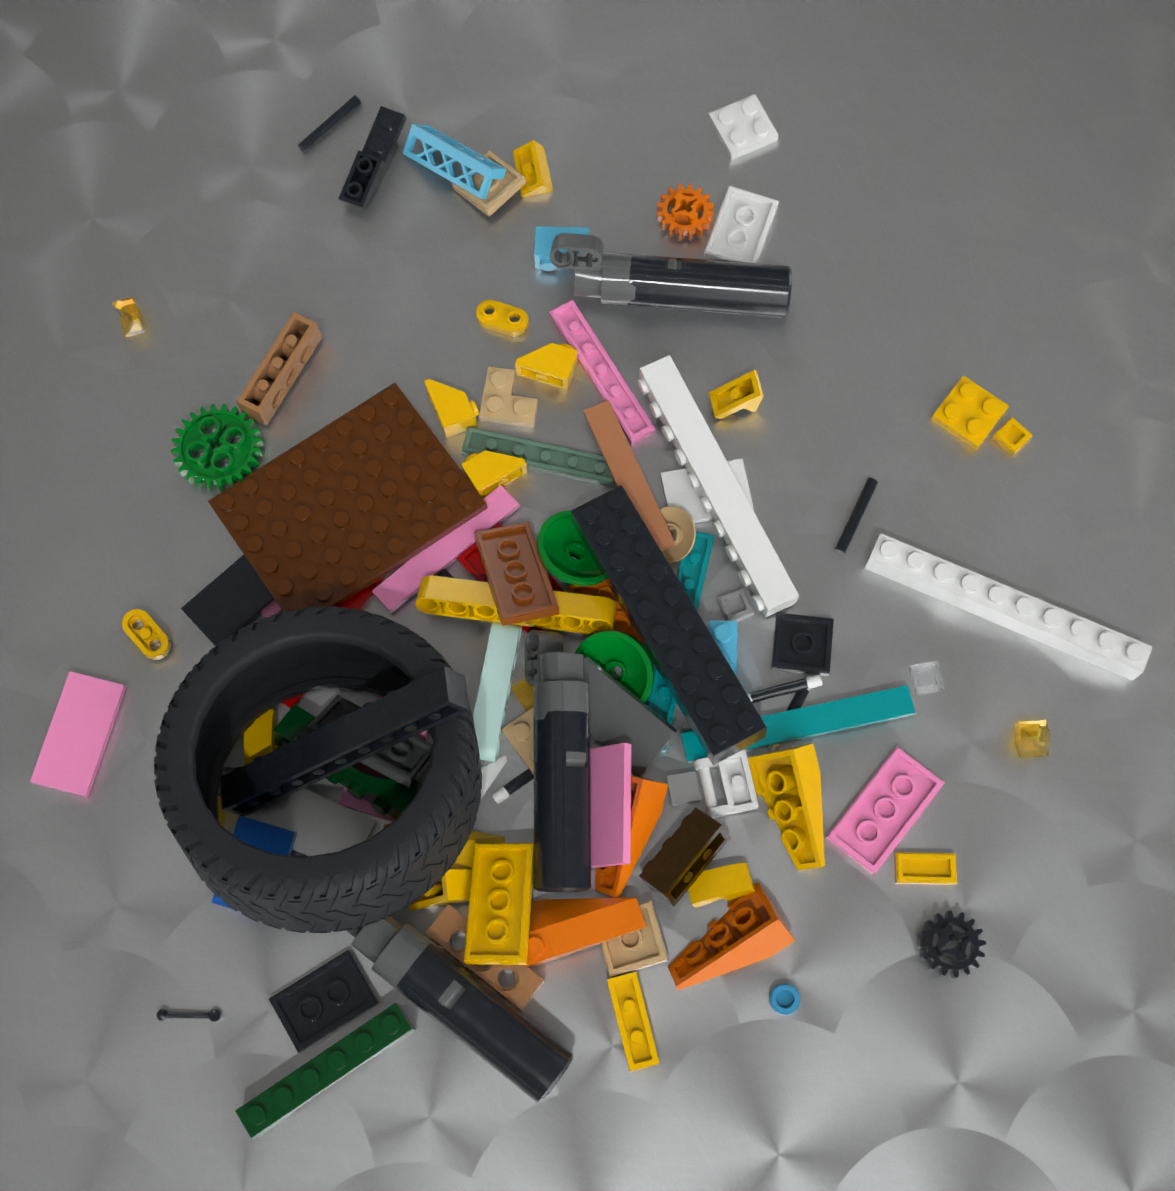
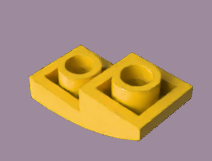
[244,709,277,765]
[688,862,755,908]

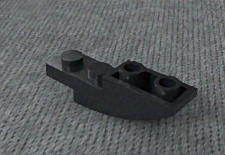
[338,106,407,209]

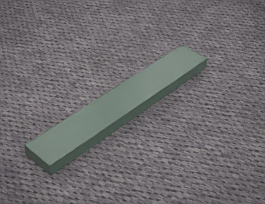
[461,426,617,488]

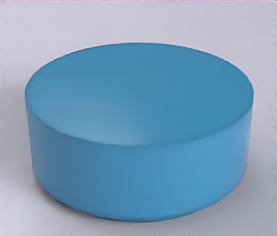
[769,983,800,1015]

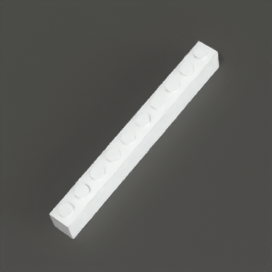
[637,355,799,618]
[865,533,1153,681]

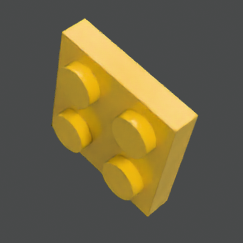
[930,375,1009,450]

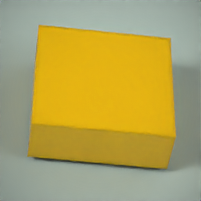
[992,417,1033,456]

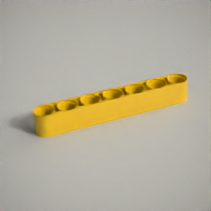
[415,576,617,635]

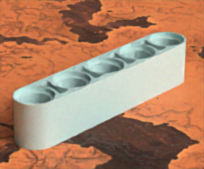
[473,622,522,762]

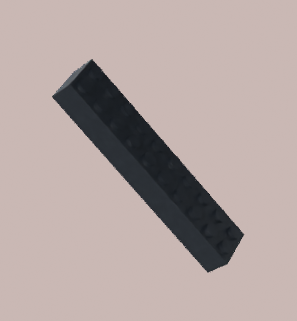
[571,485,767,765]

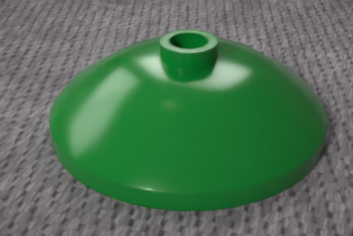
[537,510,605,586]
[574,630,655,703]

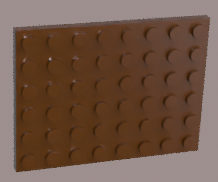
[208,383,488,612]

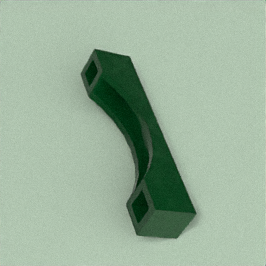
[273,704,421,819]
[235,1003,416,1138]

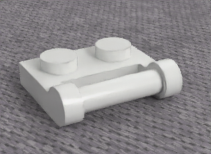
[693,750,759,819]

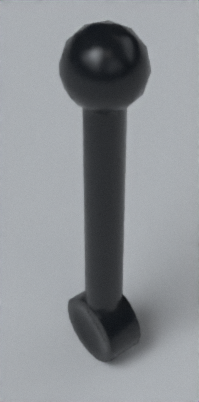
[156,1009,221,1022]

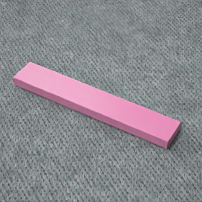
[549,299,656,445]
[372,485,520,614]

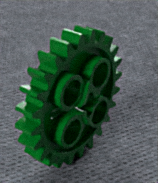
[171,404,264,492]

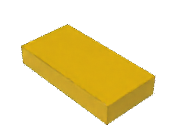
[894,852,957,885]

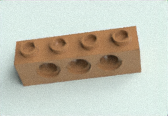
[236,312,322,427]
[425,904,544,1011]

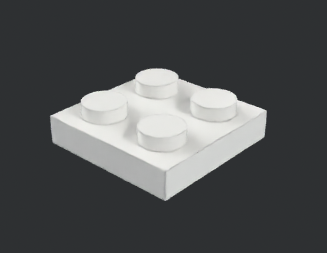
[708,94,779,160]

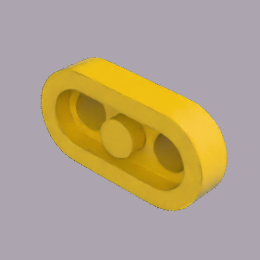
[476,300,529,337]
[122,609,171,660]

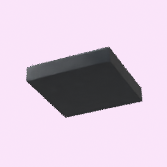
[771,612,834,676]

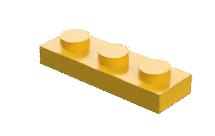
[607,972,660,1072]

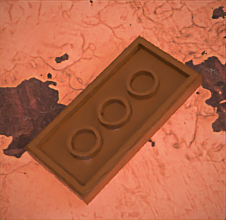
[474,522,559,626]

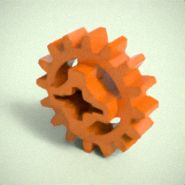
[657,184,714,241]

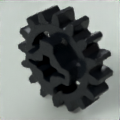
[918,910,986,979]

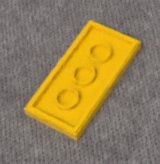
[464,843,534,965]

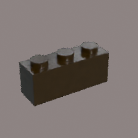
[639,807,731,907]

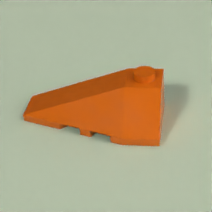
[595,774,668,898]
[668,882,795,990]
[526,898,647,967]

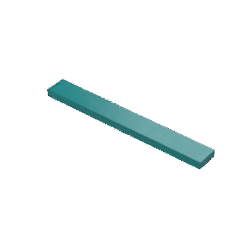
[646,531,715,753]
[680,685,916,764]

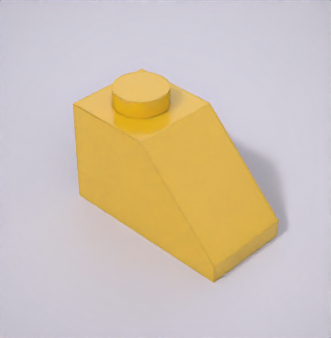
[515,343,578,390]
[424,379,479,439]
[461,450,527,499]
[409,869,472,911]

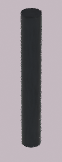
[298,95,361,153]
[834,478,878,555]

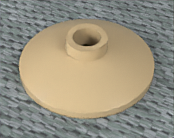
[660,506,696,563]

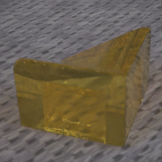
[113,297,145,337]
[1014,720,1051,758]

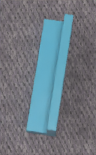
[402,124,507,199]

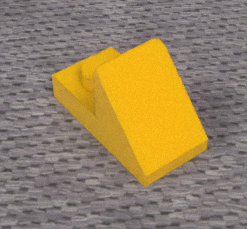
[708,370,763,419]

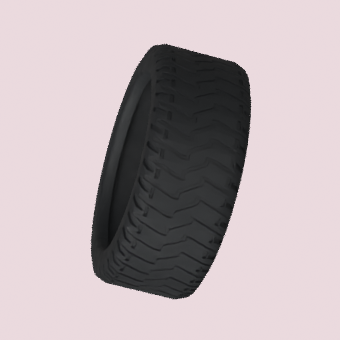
[154,606,482,933]

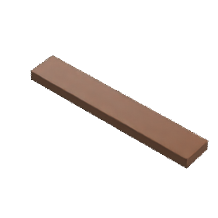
[583,400,675,551]

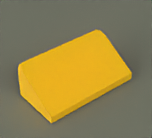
[512,140,553,197]

